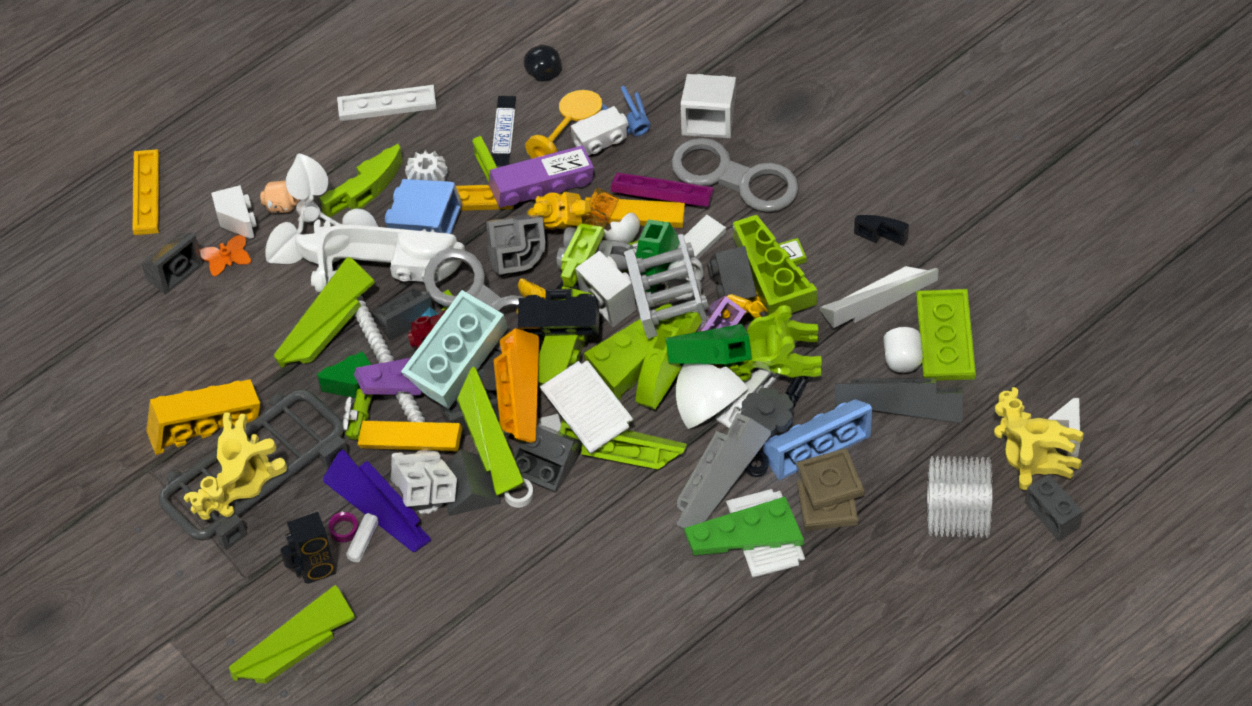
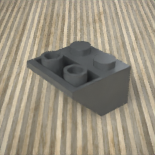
[514,423,582,491]

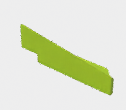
[274,256,375,368]
[457,366,524,496]
[560,419,687,469]
[229,585,355,684]

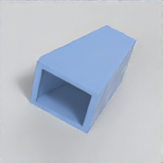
[385,179,462,234]

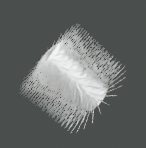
[927,456,993,538]

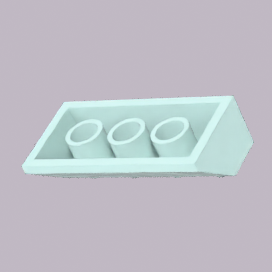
[401,290,509,409]

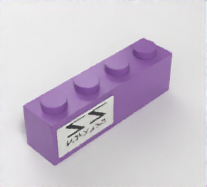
[489,145,594,208]

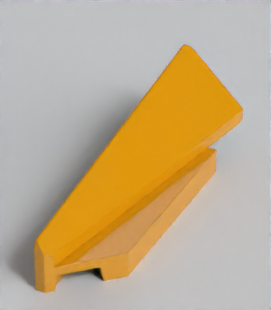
[493,328,539,443]

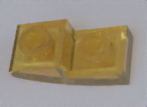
[576,188,619,229]

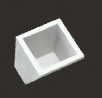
[681,74,736,139]

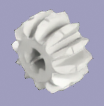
[405,149,448,181]

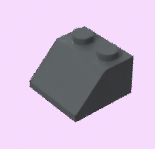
[142,233,203,295]

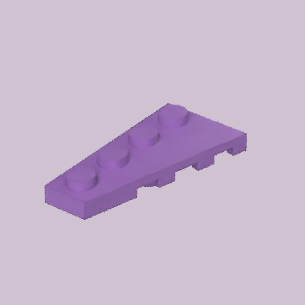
[354,358,422,395]

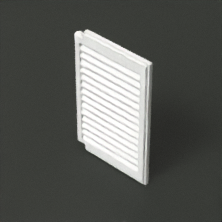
[540,360,633,454]
[726,489,805,578]

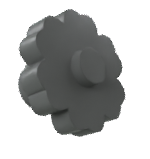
[741,388,794,437]

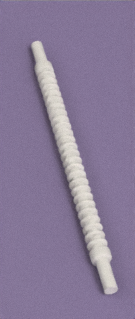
[354,295,443,460]

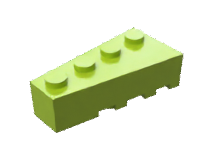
[733,215,817,316]
[537,286,592,391]

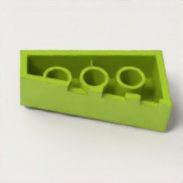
[584,302,676,401]

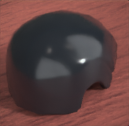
[523,44,562,82]

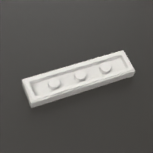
[337,85,437,121]

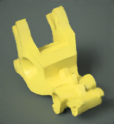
[994,387,1084,490]
[184,412,287,520]

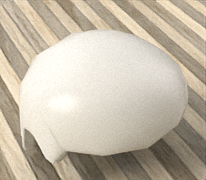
[603,213,640,244]

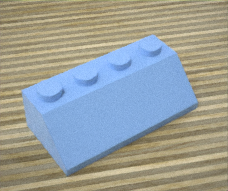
[763,399,872,480]

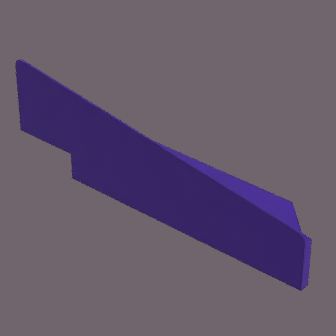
[323,450,431,552]

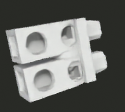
[391,450,457,507]

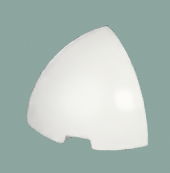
[676,364,748,429]

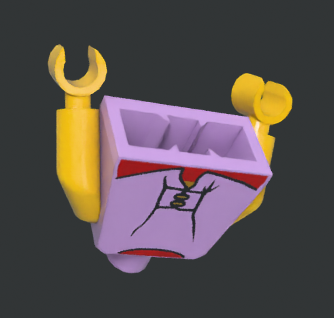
[696,294,768,369]

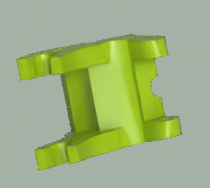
[722,305,822,381]

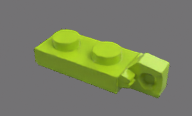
[561,223,605,287]

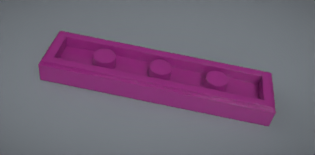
[611,172,714,207]

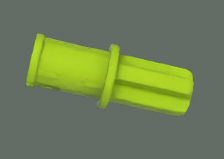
[345,389,373,440]

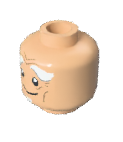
[260,180,299,214]

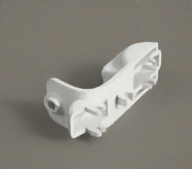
[295,220,465,292]

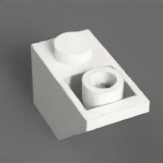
[211,186,257,239]

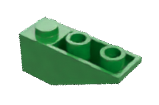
[632,219,680,300]
[665,324,752,364]

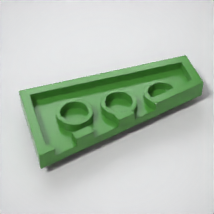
[684,496,804,555]

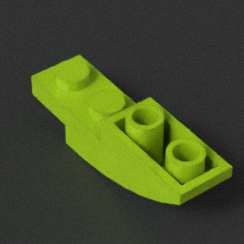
[319,144,403,217]
[635,311,702,409]

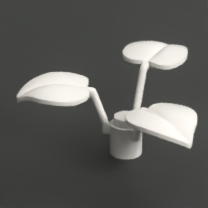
[265,153,378,264]

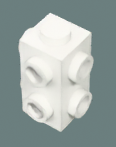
[571,106,629,156]

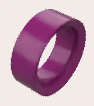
[328,512,359,543]

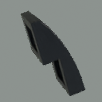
[854,215,909,246]

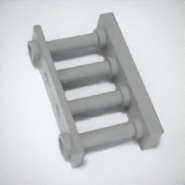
[624,234,709,338]

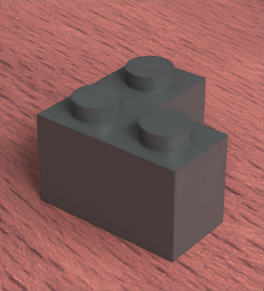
[707,246,757,300]

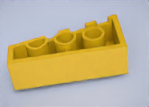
[146,379,260,455]

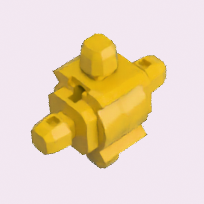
[527,192,591,230]

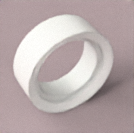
[504,478,534,508]

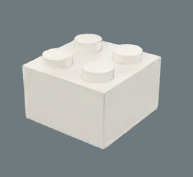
[576,251,636,327]

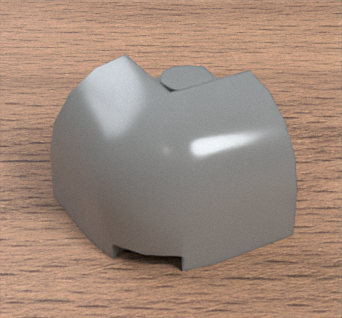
[486,215,545,274]

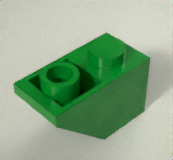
[317,351,371,398]

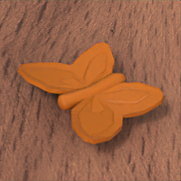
[199,235,251,277]

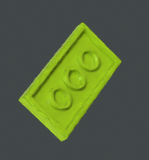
[916,289,976,381]

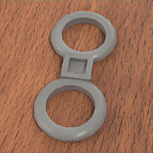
[671,138,798,212]
[424,248,541,351]

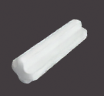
[346,513,378,563]

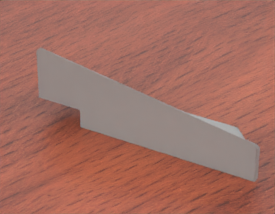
[677,413,771,529]

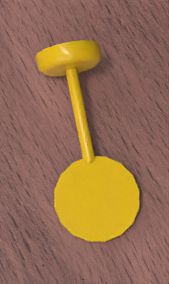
[525,90,602,159]

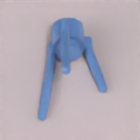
[602,86,651,136]

